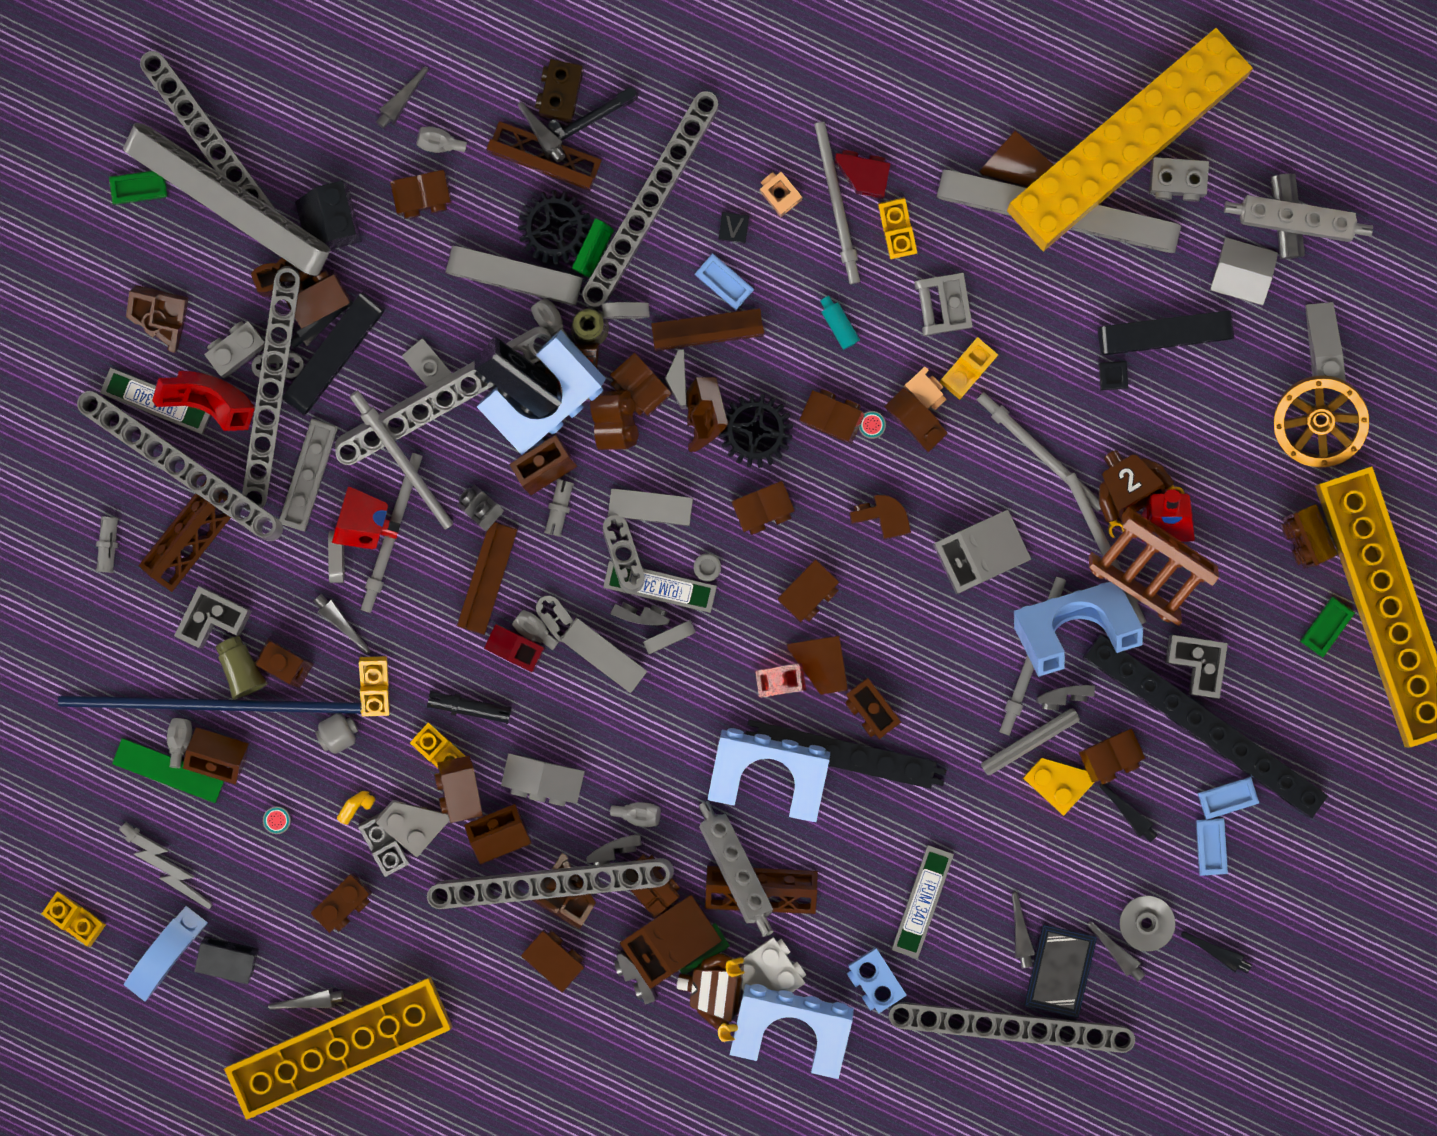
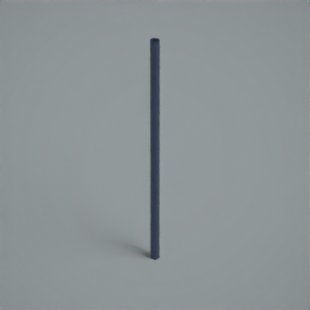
[58,696,362,714]

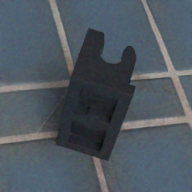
[194,936,259,984]

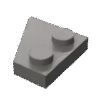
[374,800,449,857]

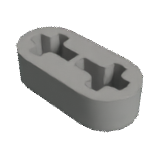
[602,302,650,319]
[252,353,305,379]
[328,531,345,583]
[536,596,574,642]
[643,620,696,654]

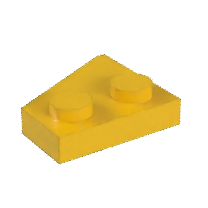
[1023,758,1095,816]

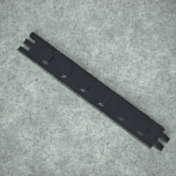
[745,720,947,789]

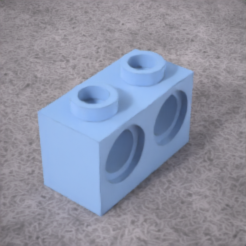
[847,947,907,1013]

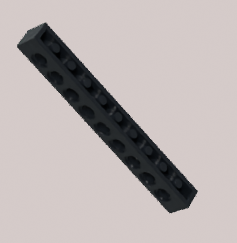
[1082,635,1328,818]

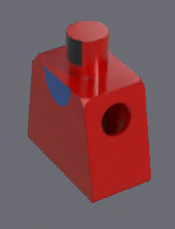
[332,487,400,549]
[1142,489,1195,542]

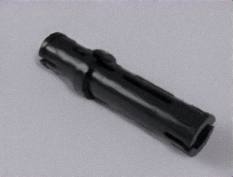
[427,690,512,724]

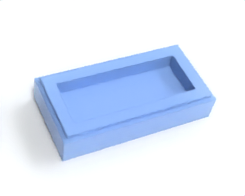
[695,253,754,310]
[1197,777,1259,820]
[1196,818,1228,876]

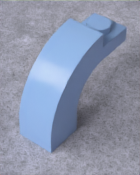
[124,906,208,1001]

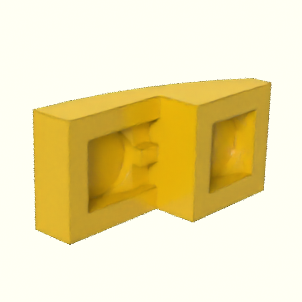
[939,337,998,400]

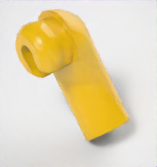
[337,791,375,825]

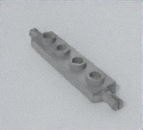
[1224,195,1373,242]
[699,801,773,937]

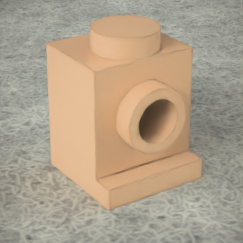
[760,172,802,218]
[904,367,947,411]

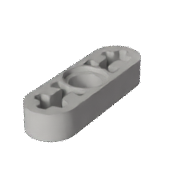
[603,515,645,593]

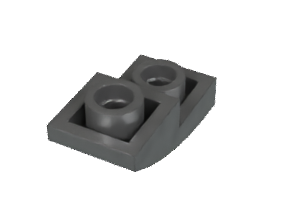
[457,484,504,531]
[610,602,670,626]
[1036,685,1095,710]
[358,812,409,877]
[587,834,642,865]
[614,951,657,1004]

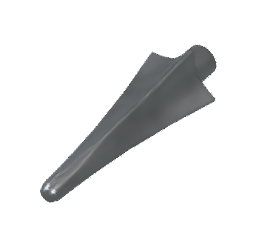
[376,66,428,129]
[518,102,565,162]
[314,594,370,654]
[1012,892,1035,968]
[1088,921,1146,982]
[268,987,344,1010]

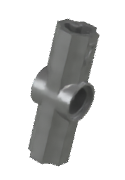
[1271,174,1305,259]

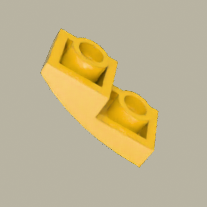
[877,197,917,259]
[359,656,390,716]
[410,723,465,768]
[41,891,106,947]

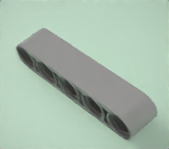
[445,246,583,305]

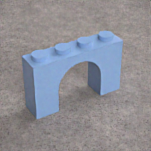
[477,330,606,455]
[1014,582,1143,677]
[707,728,830,822]
[730,984,854,1079]

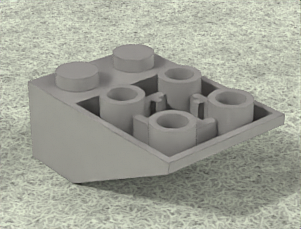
[933,510,1031,594]

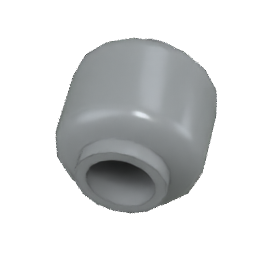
[315,713,358,754]

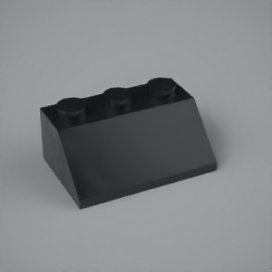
[475,336,562,418]

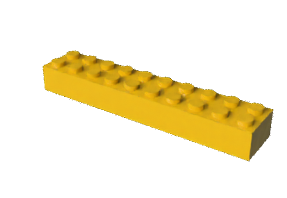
[1007,28,1253,252]
[1315,467,1437,748]

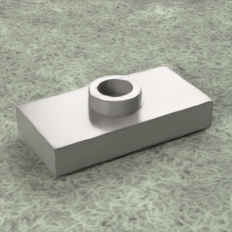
[402,338,452,399]

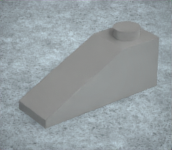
[1305,302,1346,381]

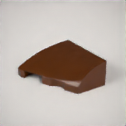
[979,130,1054,188]
[126,285,189,353]
[686,377,728,452]
[787,636,848,695]
[532,853,596,930]

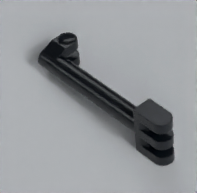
[548,87,638,141]

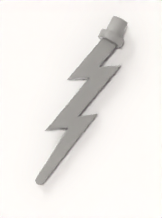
[119,822,212,909]

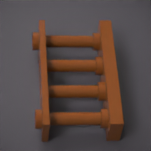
[1089,507,1219,626]

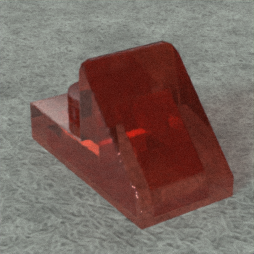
[755,663,806,698]

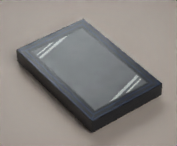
[1024,924,1097,1018]

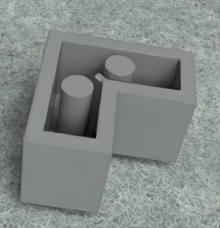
[174,586,252,649]
[1165,635,1228,698]
[501,753,585,807]

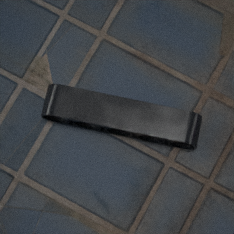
[282,292,385,416]
[1097,311,1235,355]

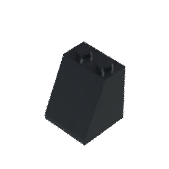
[295,180,362,250]

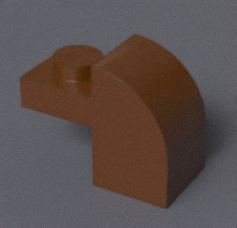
[884,387,948,453]
[849,495,911,540]

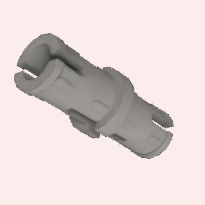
[544,479,574,537]
[96,516,119,573]

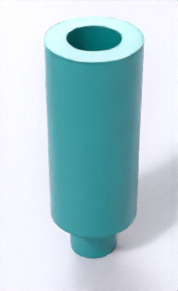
[820,296,860,350]

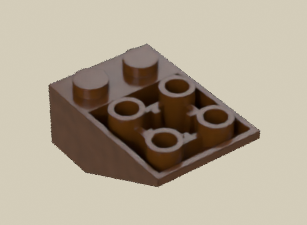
[1281,504,1338,569]
[620,895,722,989]

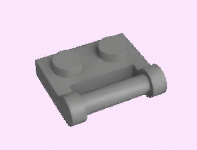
[914,273,973,336]

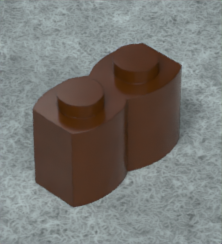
[390,170,452,219]
[251,258,313,297]
[610,353,672,417]
[799,389,865,445]
[590,391,639,450]
[731,481,795,535]
[1078,728,1146,785]

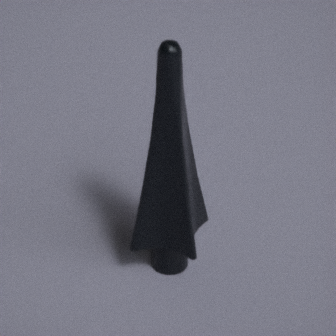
[291,299,353,349]
[1100,784,1158,843]
[1181,931,1252,974]

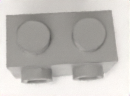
[1149,157,1209,201]
[204,321,265,379]

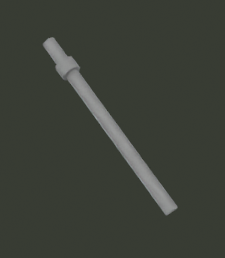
[814,122,860,285]
[349,390,453,529]
[977,392,1101,512]
[360,453,423,613]
[1065,472,1146,624]
[999,577,1066,736]

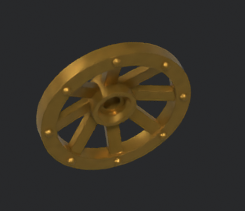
[1274,376,1369,467]

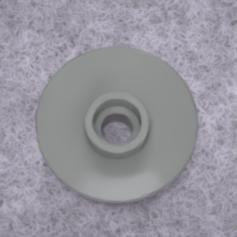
[1120,896,1175,951]

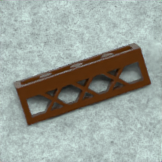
[486,121,602,191]
[651,308,764,352]
[138,479,231,592]
[457,522,518,635]
[705,866,818,914]

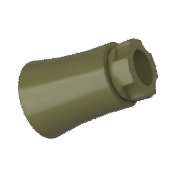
[571,309,609,344]
[215,636,268,700]

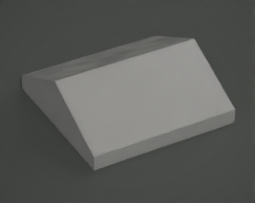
[1210,237,1278,306]
[666,350,687,409]

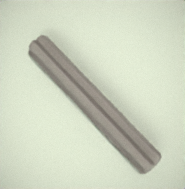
[981,708,1080,775]

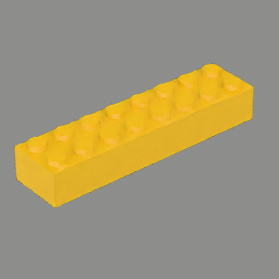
[224,976,453,1120]

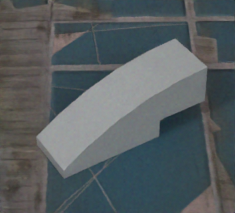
[608,489,693,526]
[560,617,647,693]

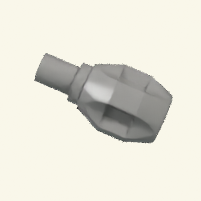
[417,127,467,153]
[531,298,570,339]
[512,610,559,650]
[167,718,192,769]
[610,802,661,827]

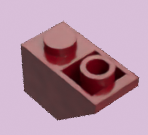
[835,150,891,199]
[484,624,545,673]

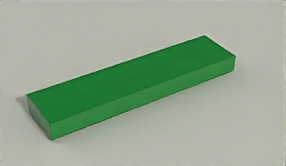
[112,738,225,803]

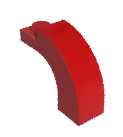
[152,371,255,431]

